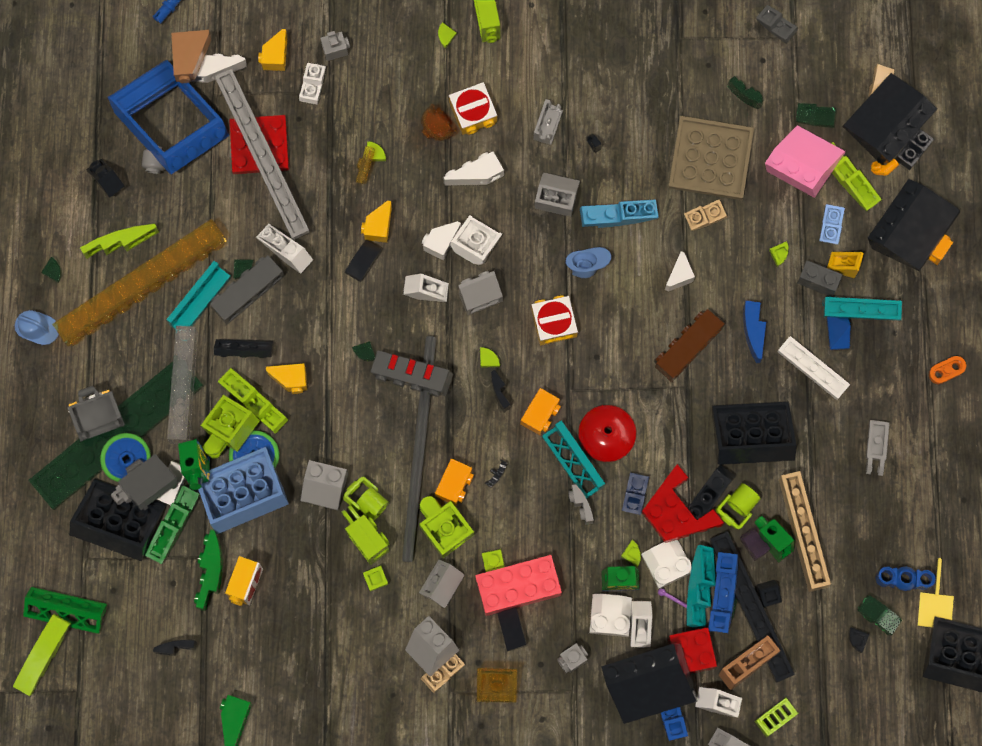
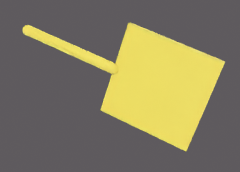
[918,558,954,627]

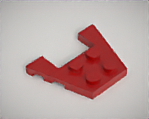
[642,465,724,543]

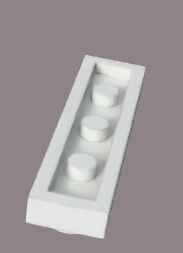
[777,336,850,400]

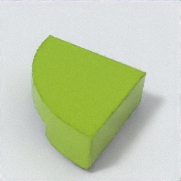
[438,22,457,49]
[367,142,386,161]
[769,241,789,267]
[480,347,500,368]
[621,540,641,567]

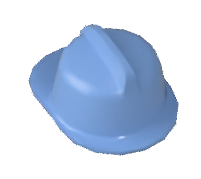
[566,247,611,278]
[15,310,60,345]

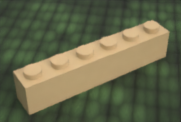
[779,471,831,592]

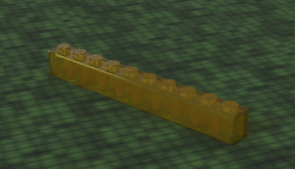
[52,219,226,347]

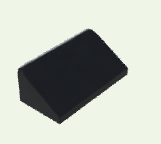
[497,607,526,651]

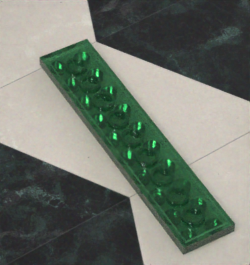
[28,357,204,510]

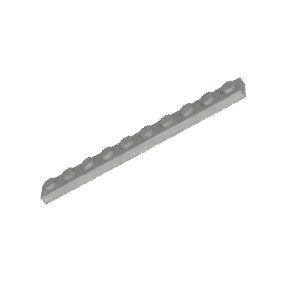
[215,69,310,240]

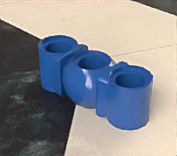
[875,566,935,591]

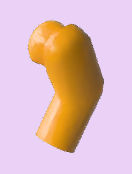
[871,158,899,176]

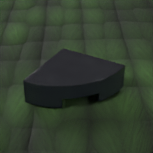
[586,134,601,153]
[849,627,869,653]

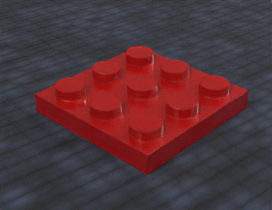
[229,115,289,174]

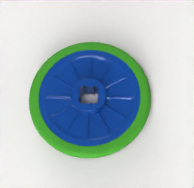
[229,431,279,468]
[100,433,151,482]

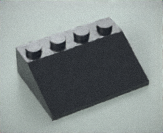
[842,73,937,165]
[868,179,960,272]
[712,402,797,465]
[69,479,166,561]
[923,616,982,692]
[601,644,698,724]

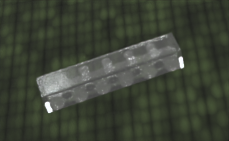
[167,326,198,444]

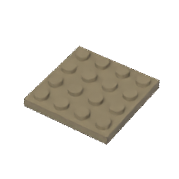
[668,116,754,200]

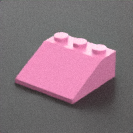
[765,125,845,198]

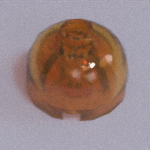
[421,104,457,141]

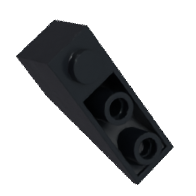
[688,465,736,520]

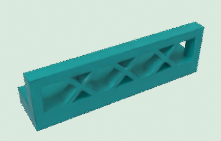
[166,261,231,336]
[822,297,902,321]
[542,420,605,499]

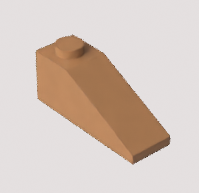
[719,636,780,690]

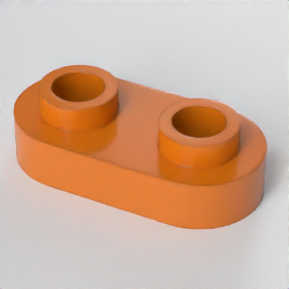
[929,356,966,384]

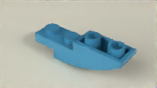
[580,200,659,228]

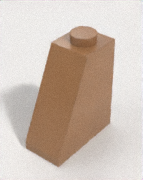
[171,30,211,83]

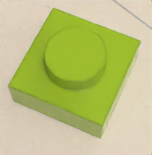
[482,550,504,572]
[363,566,388,592]

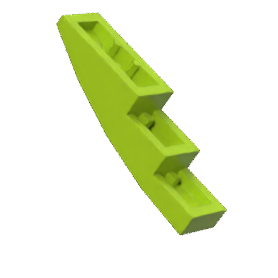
[831,142,882,211]
[80,224,159,259]
[218,368,288,434]
[13,614,71,696]

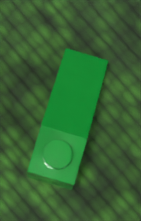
[220,695,252,746]

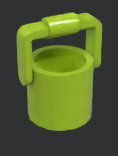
[343,477,389,521]
[716,483,761,529]

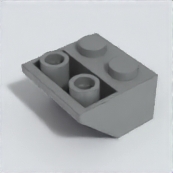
[535,173,580,217]
[458,271,503,315]

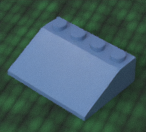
[198,447,289,534]

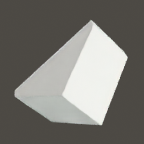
[665,252,695,291]

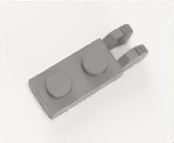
[866,420,889,476]

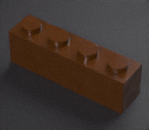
[655,309,724,382]

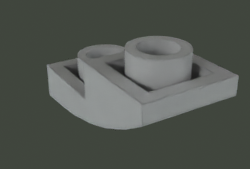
[568,484,594,525]

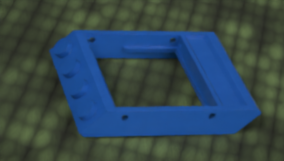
[108,60,229,174]

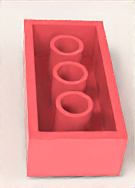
[475,555,562,616]

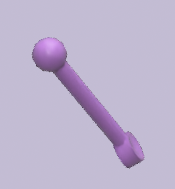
[658,588,687,608]

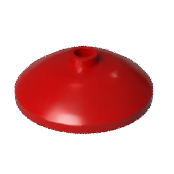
[578,405,636,462]

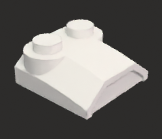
[450,215,502,265]
[641,540,692,589]
[589,594,632,637]

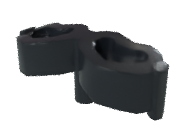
[484,459,507,488]

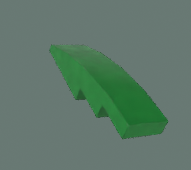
[145,485,201,564]

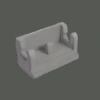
[533,99,563,145]

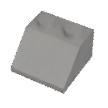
[301,460,348,510]
[405,616,459,677]

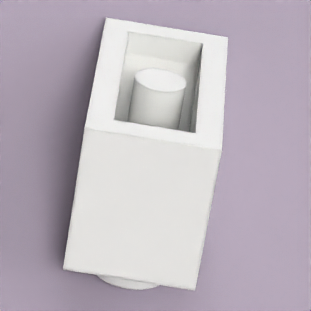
[422,221,461,261]
[403,274,449,302]
[631,601,652,647]
[695,687,742,718]

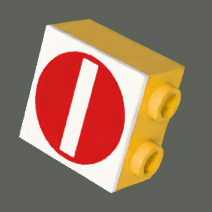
[449,82,497,135]
[531,295,578,345]
[225,556,263,606]

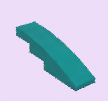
[687,545,716,629]

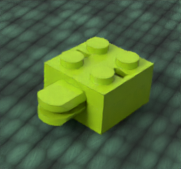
[200,395,260,458]
[419,496,474,558]
[341,505,390,565]

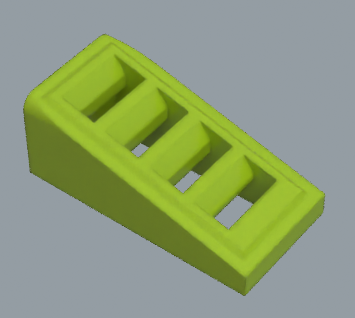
[754,698,798,738]

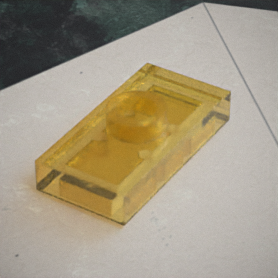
[356,146,375,184]

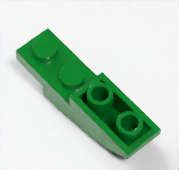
[194,529,223,611]

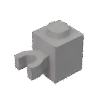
[320,31,350,61]

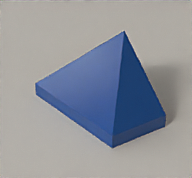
[827,317,850,350]

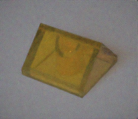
[477,668,517,703]

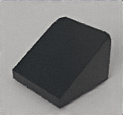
[756,580,782,608]

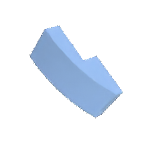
[819,204,845,245]

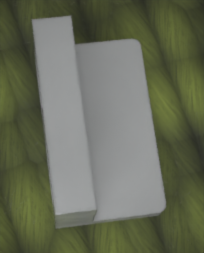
[419,560,464,608]

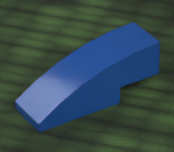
[743,301,766,363]

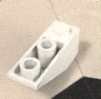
[190,54,247,83]
[443,152,504,185]
[256,224,313,274]

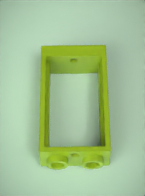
[474,0,500,43]

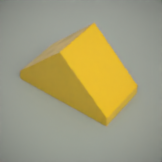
[827,252,864,278]

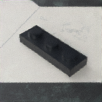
[214,339,273,358]

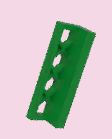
[23,587,107,634]

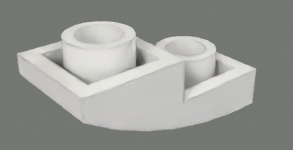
[299,63,326,105]
[157,461,186,505]

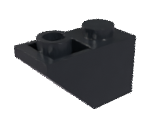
[86,159,124,197]

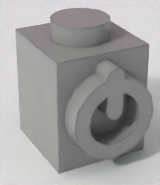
[557,643,588,673]

